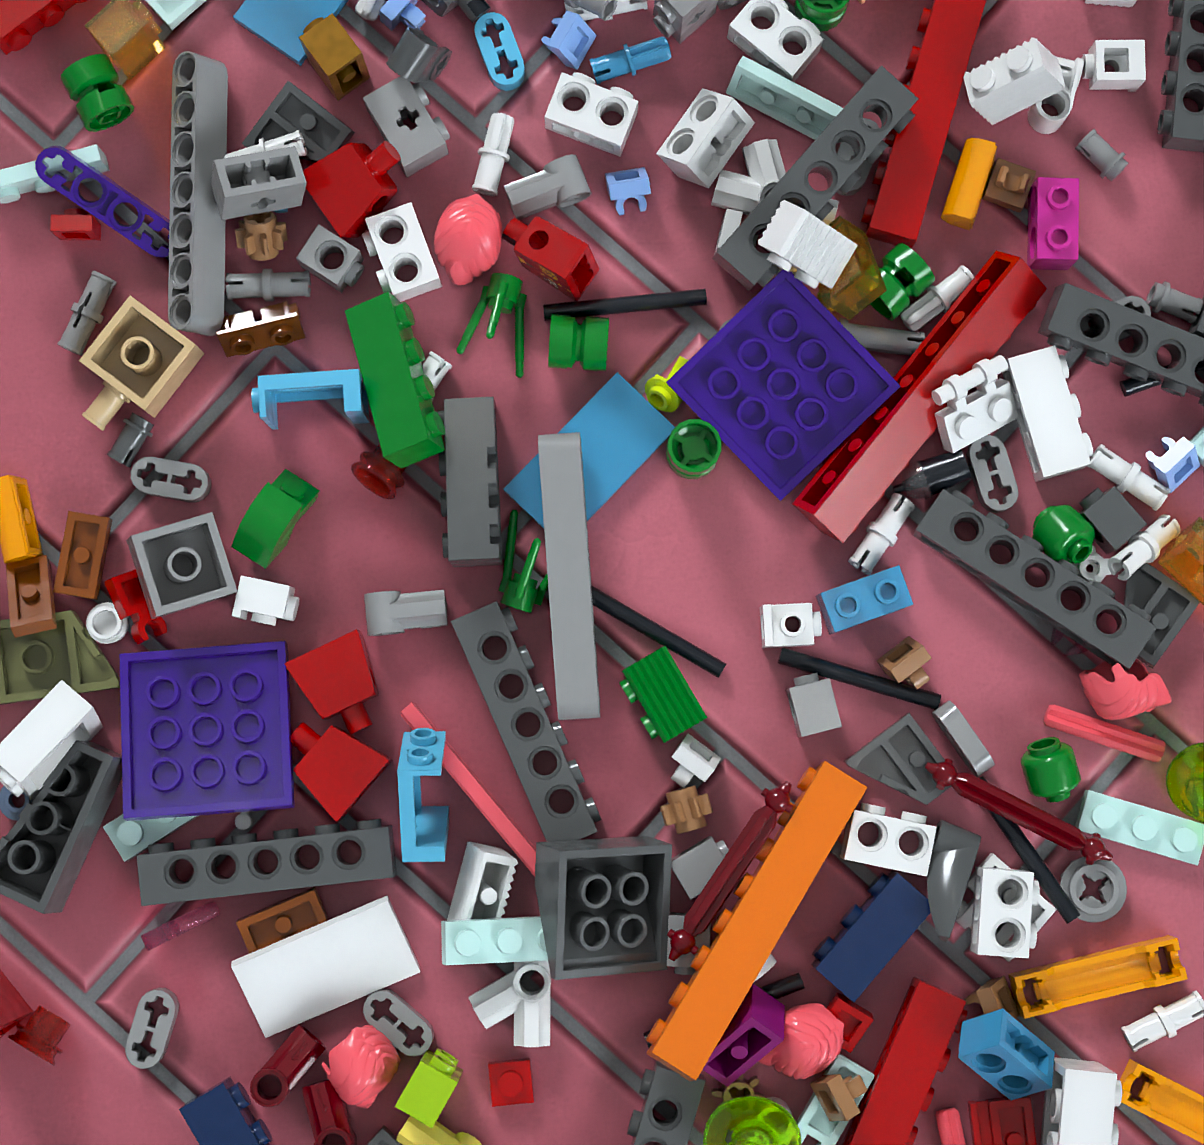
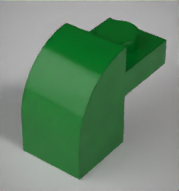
[231,469,320,569]

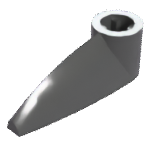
[927,819,981,942]

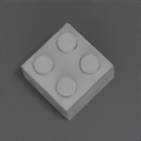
[126,512,238,619]

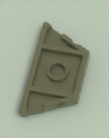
[0,610,120,705]

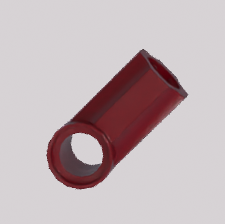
[250,1024,327,1107]
[302,1079,357,1145]

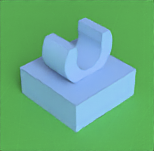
[379,0,426,31]
[541,10,597,70]
[605,167,651,215]
[1146,436,1200,493]

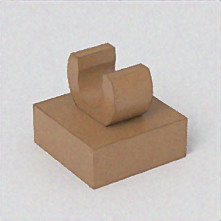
[982,158,1036,213]
[877,636,932,689]
[964,976,1019,1019]
[810,1074,867,1121]

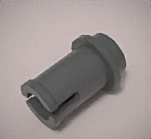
[107,412,154,468]

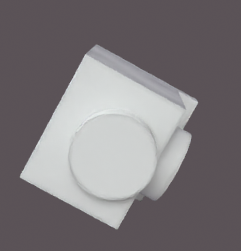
[1081,40,1146,92]
[232,575,299,626]
[760,603,822,648]

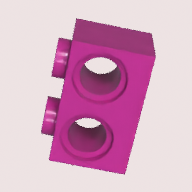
[1027,177,1079,270]

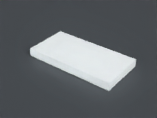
[231,896,420,1038]

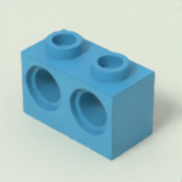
[816,565,913,635]
[958,1008,1055,1100]

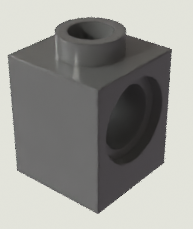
[1079,486,1147,554]

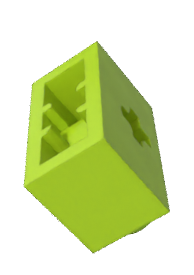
[395,1048,463,1128]

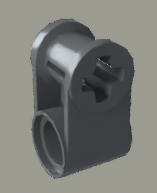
[386,27,452,83]

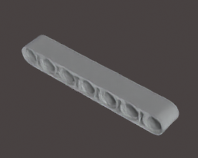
[168,51,228,336]
[538,432,600,721]

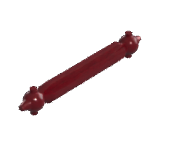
[925,758,1113,865]
[667,781,794,961]

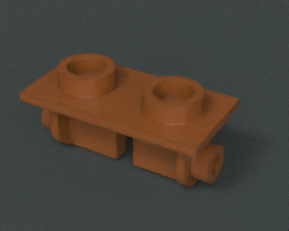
[216,301,306,357]

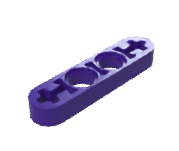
[35,146,170,257]

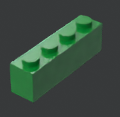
[345,292,445,469]

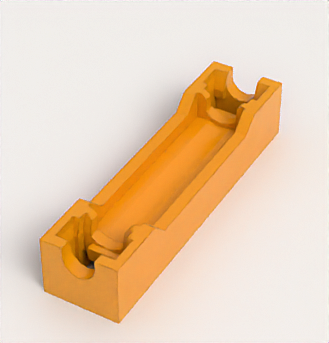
[1008,935,1188,1019]
[1120,1059,1204,1144]

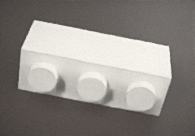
[1002,345,1093,482]

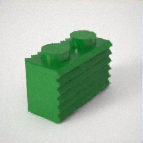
[619,646,707,743]

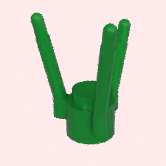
[456,273,527,378]
[498,510,548,613]

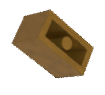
[299,13,370,101]

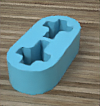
[474,12,525,91]

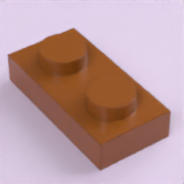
[53,511,113,600]
[6,555,57,638]
[236,887,329,954]

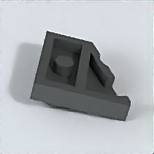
[242,81,355,162]
[1123,563,1202,669]
[844,713,951,805]

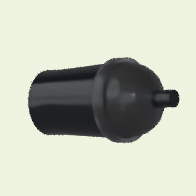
[893,450,972,500]

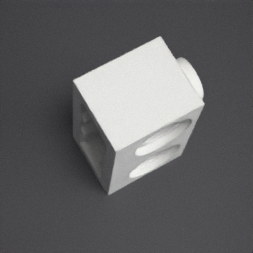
[727,0,823,82]
[544,72,638,157]
[656,88,755,188]
[362,202,442,302]
[840,803,937,877]
[970,866,1040,959]

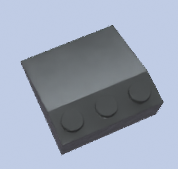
[535,836,672,980]

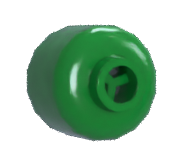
[1032,505,1095,564]
[1020,737,1081,802]

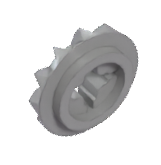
[1060,857,1127,922]

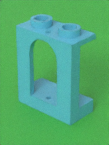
[251,369,370,430]
[397,728,450,862]

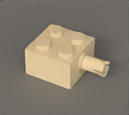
[79,295,205,431]

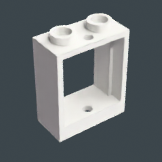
[0,680,103,800]

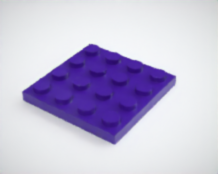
[666,269,901,501]
[119,641,295,821]

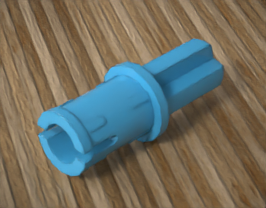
[589,36,671,84]

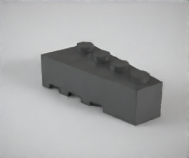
[437,397,503,567]
[0,740,122,914]

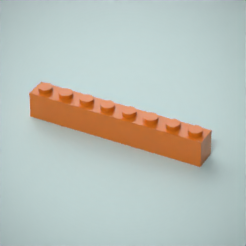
[646,761,868,1081]

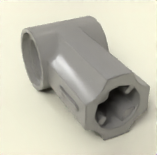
[504,154,591,220]
[364,590,448,636]

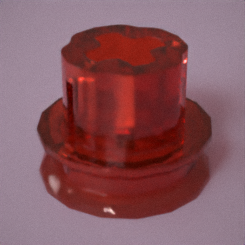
[351,443,408,499]
[8,1005,71,1066]

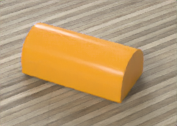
[941,138,997,231]
[0,475,43,564]

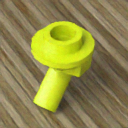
[645,356,689,412]

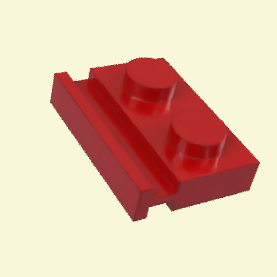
[967,1095,1037,1145]

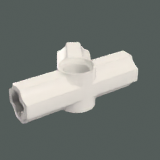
[711,139,839,228]
[468,916,552,1047]

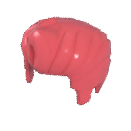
[434,194,503,285]
[1079,659,1172,720]
[759,1003,844,1080]
[321,1025,401,1108]

